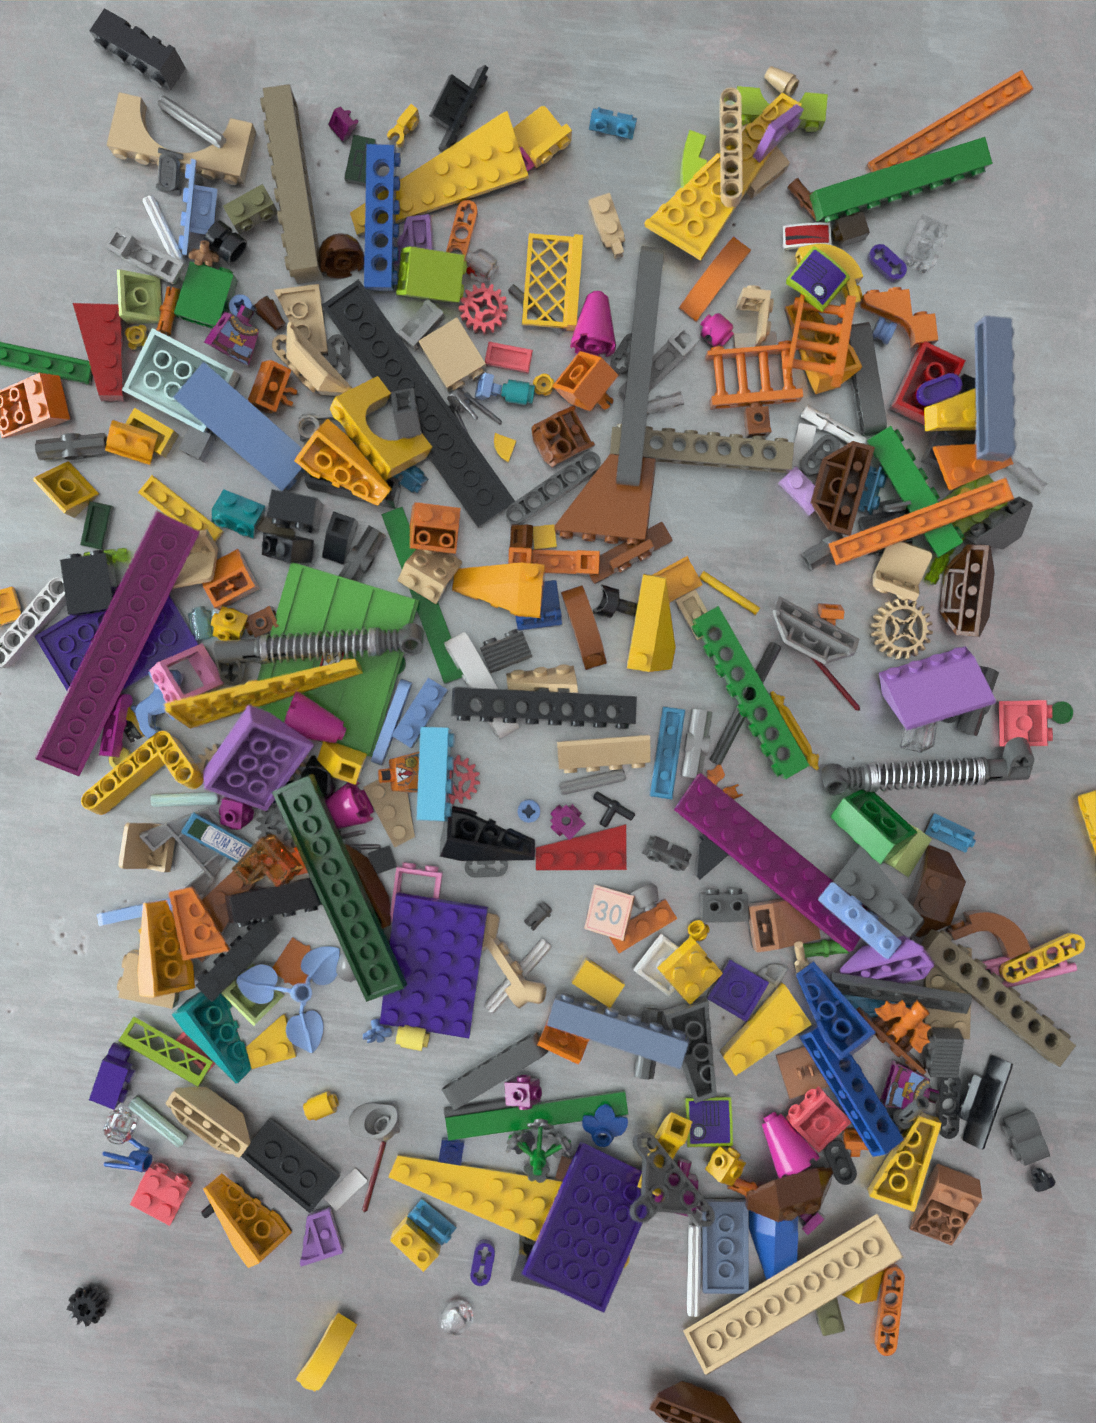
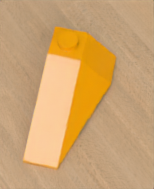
[785,304,862,395]
[294,419,391,506]
[452,563,545,618]
[138,900,195,997]
[203,1173,292,1268]

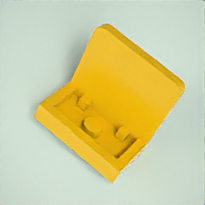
[513,106,572,168]

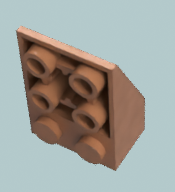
[748,898,821,953]
[909,1163,982,1246]

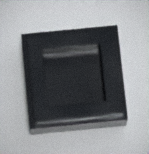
[368,845,397,874]

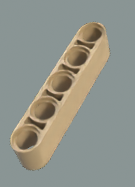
[719,87,743,208]

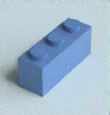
[391,678,449,748]

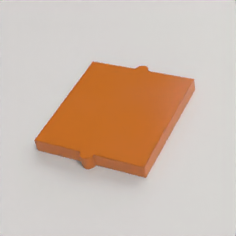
[272,937,312,986]

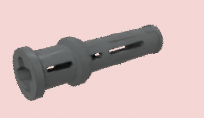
[890,1095,930,1134]

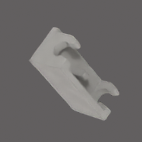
[397,299,445,352]

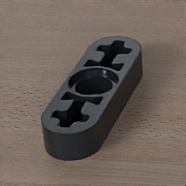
[936,1076,961,1139]

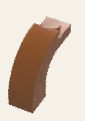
[561,585,607,670]
[945,910,1031,959]

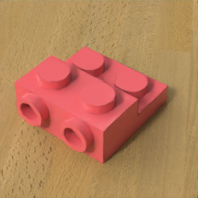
[999,700,1053,746]
[786,1086,852,1153]
[130,1162,193,1226]

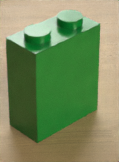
[174,261,238,329]

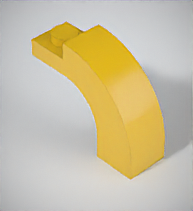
[795,244,864,308]
[637,1112,692,1196]
[296,1313,357,1391]

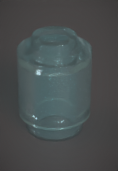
[188,606,213,641]

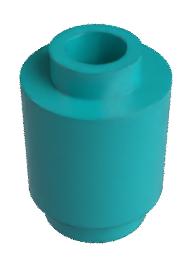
[501,379,535,405]

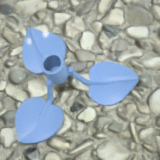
[236,946,340,1053]

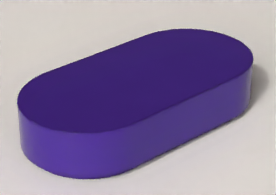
[916,373,963,406]

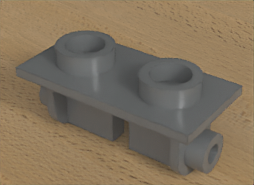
[642,836,692,871]

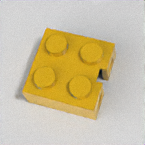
[657,937,723,1004]

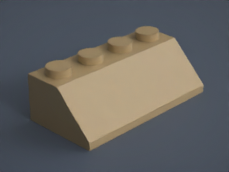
[557,735,650,773]

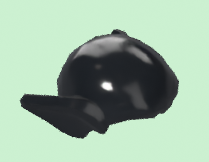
[300,755,336,799]

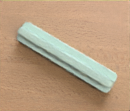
[151,792,219,807]
[128,1097,187,1148]

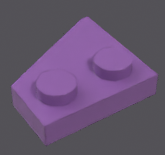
[753,104,804,162]
[395,214,434,267]
[300,1207,344,1267]

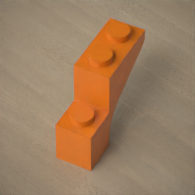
[860,287,938,349]

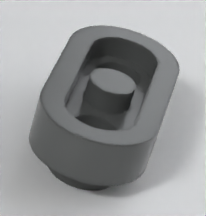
[800,435,840,475]

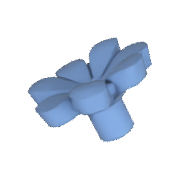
[363,1019,392,1043]

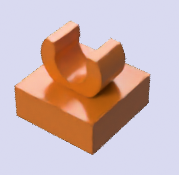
[817,603,845,625]
[842,1128,868,1157]

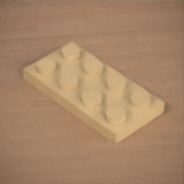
[923,947,972,1039]

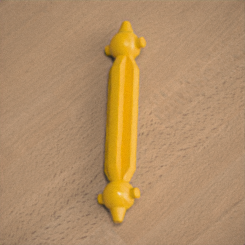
[770,691,819,770]

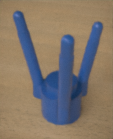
[102,1129,153,1173]

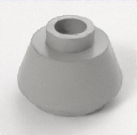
[630,884,659,912]

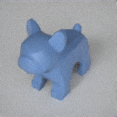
[131,670,183,738]

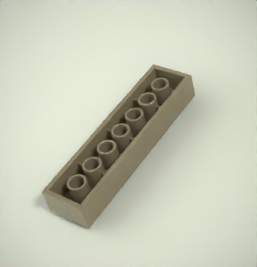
[260,84,324,284]

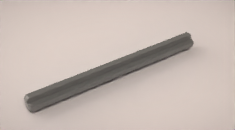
[710,642,781,765]

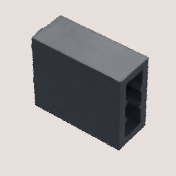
[60,550,117,616]

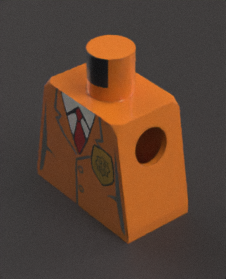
[378,751,420,793]

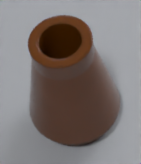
[253,296,286,332]

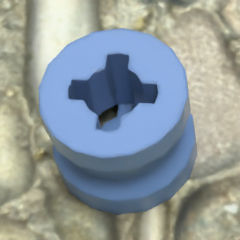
[229,294,255,319]
[872,317,897,345]
[517,799,540,823]

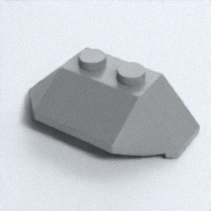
[773,596,860,664]

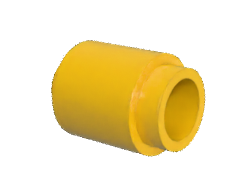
[303,1091,339,1121]

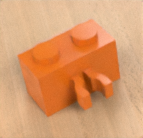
[248,360,298,413]

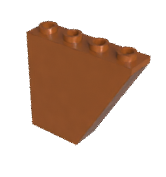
[554,454,656,547]

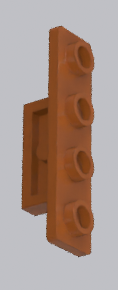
[589,522,673,584]
[856,1006,926,1075]

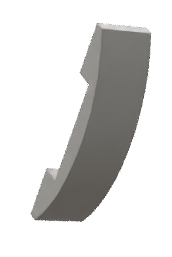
[104,227,186,284]
[619,323,700,395]

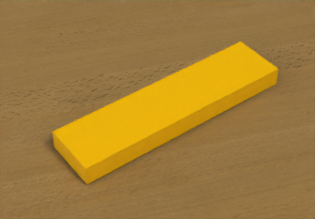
[138,475,224,543]

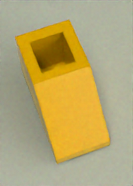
[317,741,367,785]

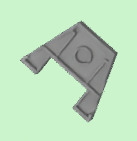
[139,807,229,899]

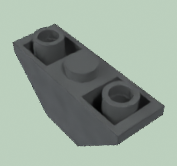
[963,496,1033,549]

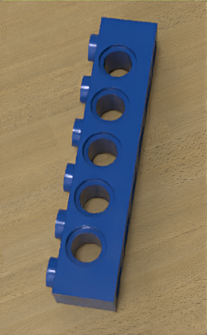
[364,144,401,291]
[799,1023,904,1157]

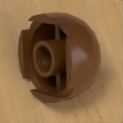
[318,233,365,279]

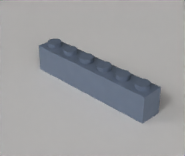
[975,315,1016,462]
[547,993,689,1069]

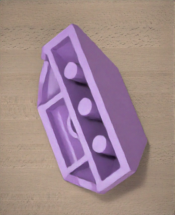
[840,936,934,983]

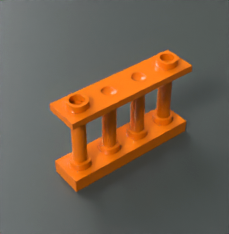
[782,293,856,388]
[705,340,803,410]

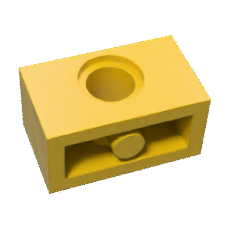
[390,1215,441,1272]

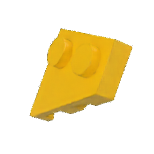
[246,1013,297,1069]

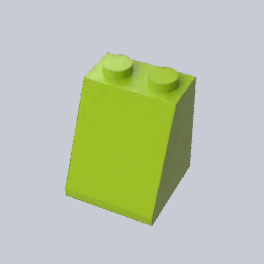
[396,246,467,303]

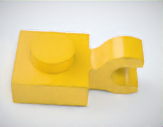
[387,104,420,148]

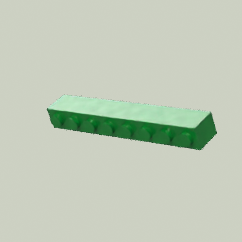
[809,137,993,223]

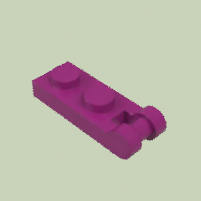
[99,694,133,758]

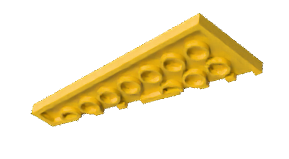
[644,93,802,261]
[350,111,529,237]
[164,658,363,729]
[389,1154,563,1241]

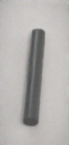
[508,284,565,335]
[444,1099,513,1117]

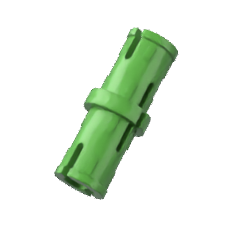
[803,939,849,958]

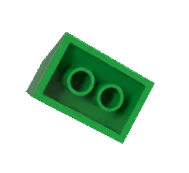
[831,789,918,864]

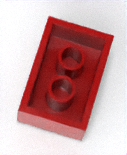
[889,341,966,425]

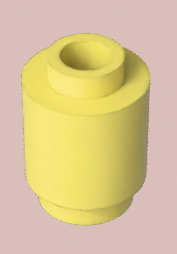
[395,1025,430,1051]

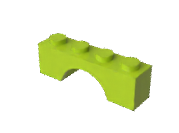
[734,86,828,132]

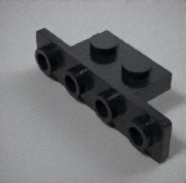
[429,65,489,151]
[959,1055,1013,1150]

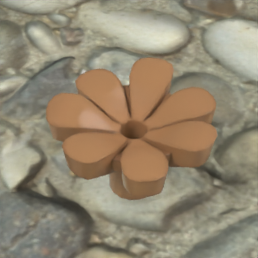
[188,240,219,266]

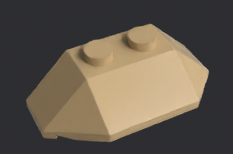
[286,321,352,396]
[165,1087,250,1158]

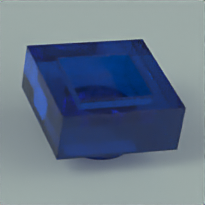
[438,1137,465,1166]

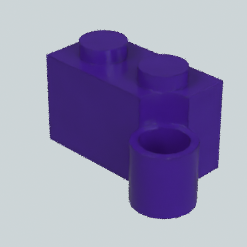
[89,1042,136,1110]

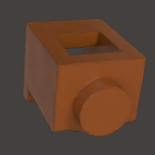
[743,402,772,438]
[245,606,279,638]

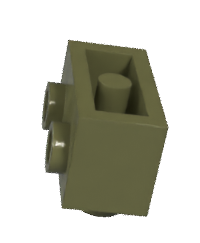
[223,184,277,235]

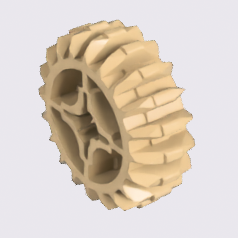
[871,599,933,660]

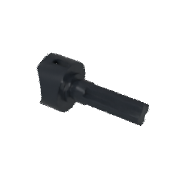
[593,584,638,618]

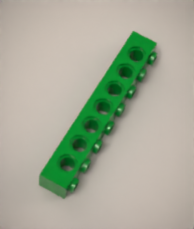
[691,606,810,779]

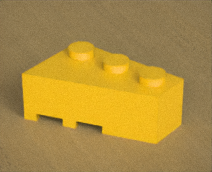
[924,388,976,431]

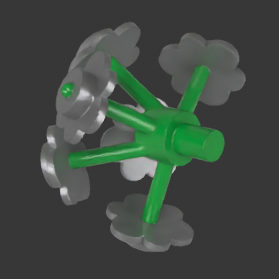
[506,1118,572,1183]

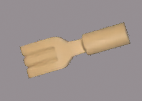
[794,941,809,974]

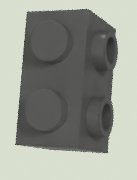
[700,888,749,923]

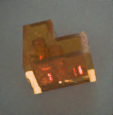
[232,834,304,887]

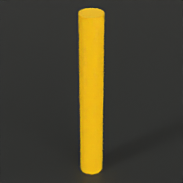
[699,571,760,615]

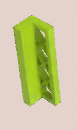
[118,1016,213,1087]

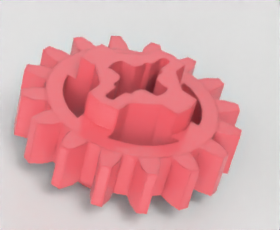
[459,283,508,334]
[449,755,480,804]

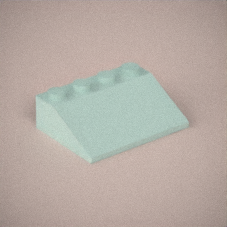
[122,328,240,433]

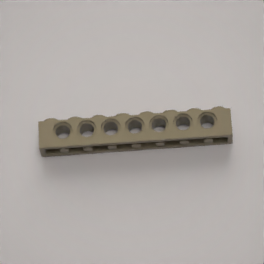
[609,424,794,474]
[920,929,1076,1067]

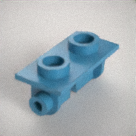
[589,107,637,140]
[393,466,429,494]
[858,466,886,515]
[925,813,976,853]
[407,1199,457,1245]

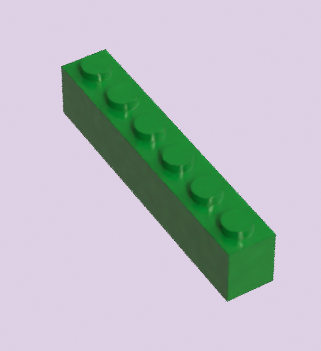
[867,426,964,559]

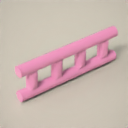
[983,943,1077,988]

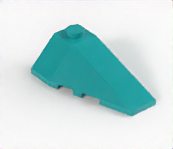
[171,991,252,1084]

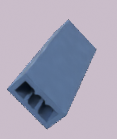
[173,362,306,491]

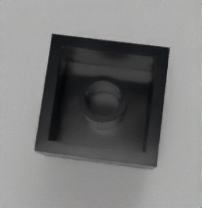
[266,489,324,534]

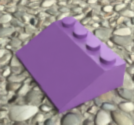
[879,646,996,730]
[203,705,313,811]

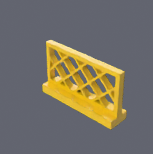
[522,233,583,331]

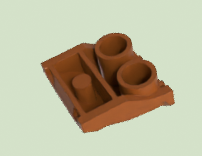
[531,405,595,467]

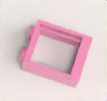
[150,643,224,703]
[390,862,443,922]

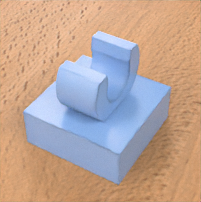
[474,373,502,401]

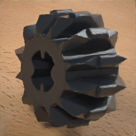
[67,1284,108,1327]

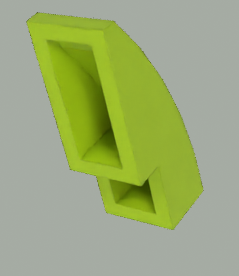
[680,129,707,188]

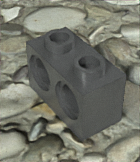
[391,388,422,439]

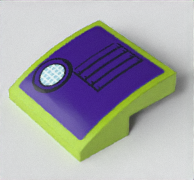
[786,246,850,312]
[685,1097,733,1148]

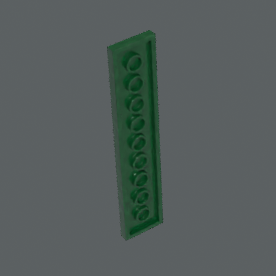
[272,774,407,1002]

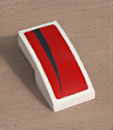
[783,223,832,251]

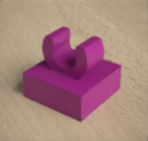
[328,106,359,142]
[800,1212,826,1235]

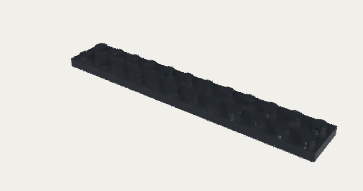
[322,279,515,528]

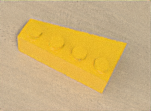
[720,982,812,1076]
[867,1112,942,1212]

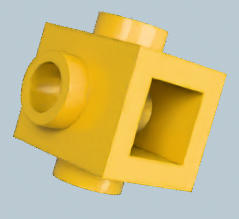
[210,606,248,641]
[705,1146,746,1186]

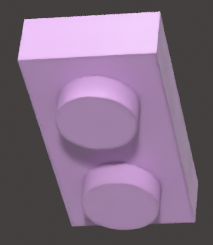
[779,466,815,515]

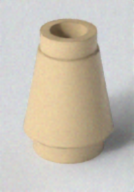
[764,66,799,97]

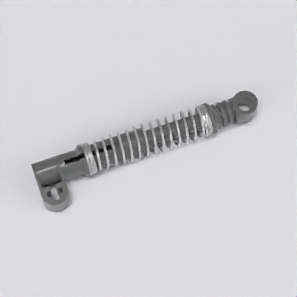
[214,623,424,686]
[821,737,1034,796]

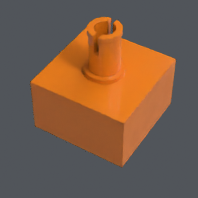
[552,351,619,411]

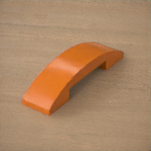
[679,236,751,322]
[508,547,600,575]

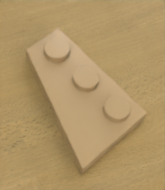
[274,284,328,354]
[506,664,578,693]
[363,779,415,848]

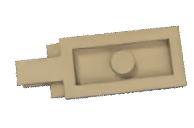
[588,193,625,259]

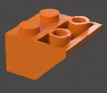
[410,502,461,554]
[202,549,260,610]

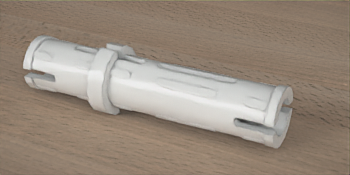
[800,404,867,444]

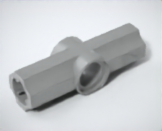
[682,709,712,778]

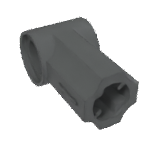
[802,532,844,570]

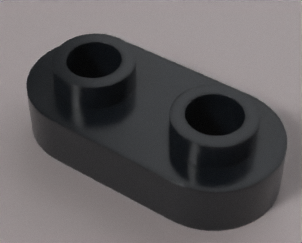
[824,1139,857,1185]

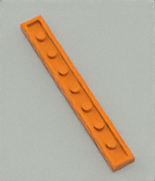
[867,70,1034,172]
[828,477,1014,566]

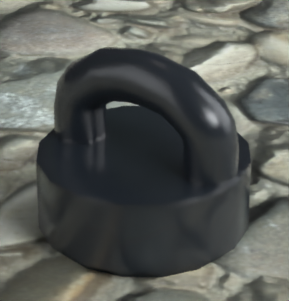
[1031,1168,1056,1192]

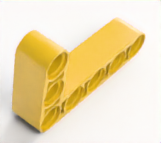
[81,731,204,815]

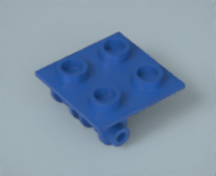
[515,580,562,631]

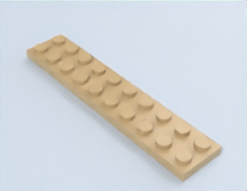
[683,1214,904,1375]

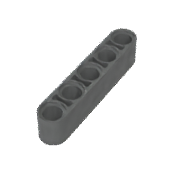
[849,322,887,435]
[506,451,601,526]
[441,1031,548,1110]

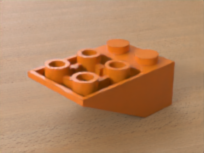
[0,373,70,438]

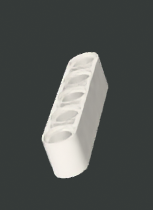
[0,577,66,668]
[444,632,519,739]

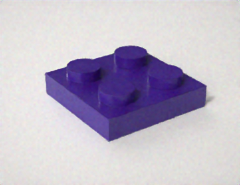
[706,959,769,1022]

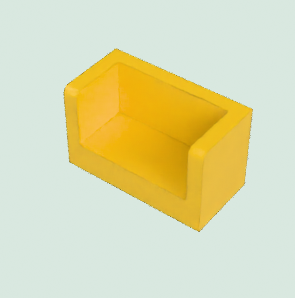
[125,408,179,458]
[571,957,625,1008]

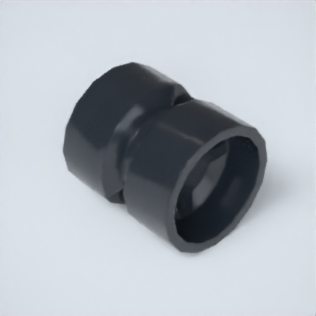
[204,220,248,265]

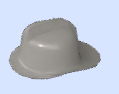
[349,1103,400,1142]

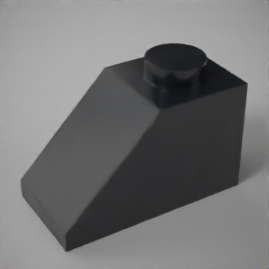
[695,833,729,880]

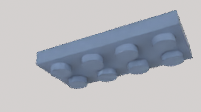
[702,1199,749,1294]

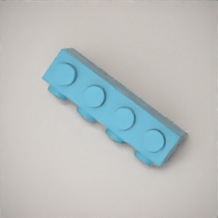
[416,727,455,822]

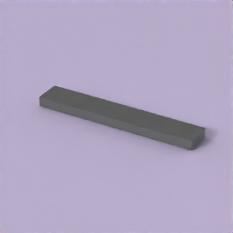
[830,972,972,1014]

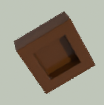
[510,524,533,548]

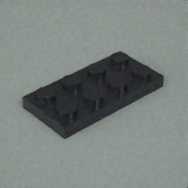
[241,1118,340,1213]

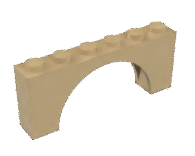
[107,92,256,185]

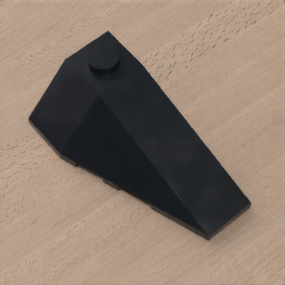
[440,806,535,861]

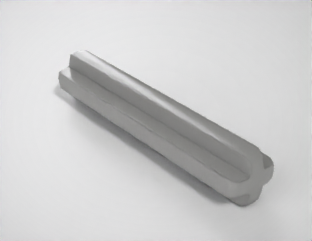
[559,769,626,795]

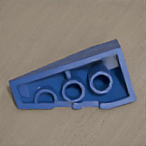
[796,961,876,1060]
[748,1210,798,1280]

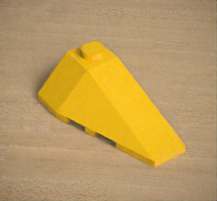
[627,574,676,672]

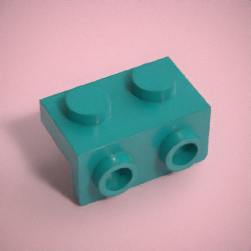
[212,489,265,538]

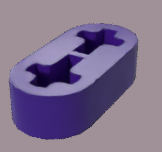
[868,244,907,283]
[470,1239,495,1286]

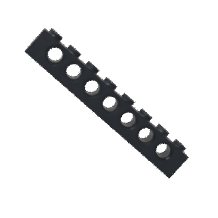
[451,687,637,729]

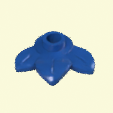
[582,1104,628,1147]

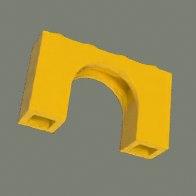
[330,376,432,481]

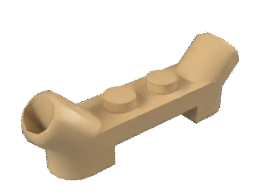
[482,913,547,1008]

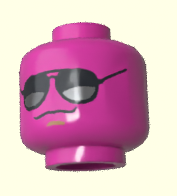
[700,313,734,347]

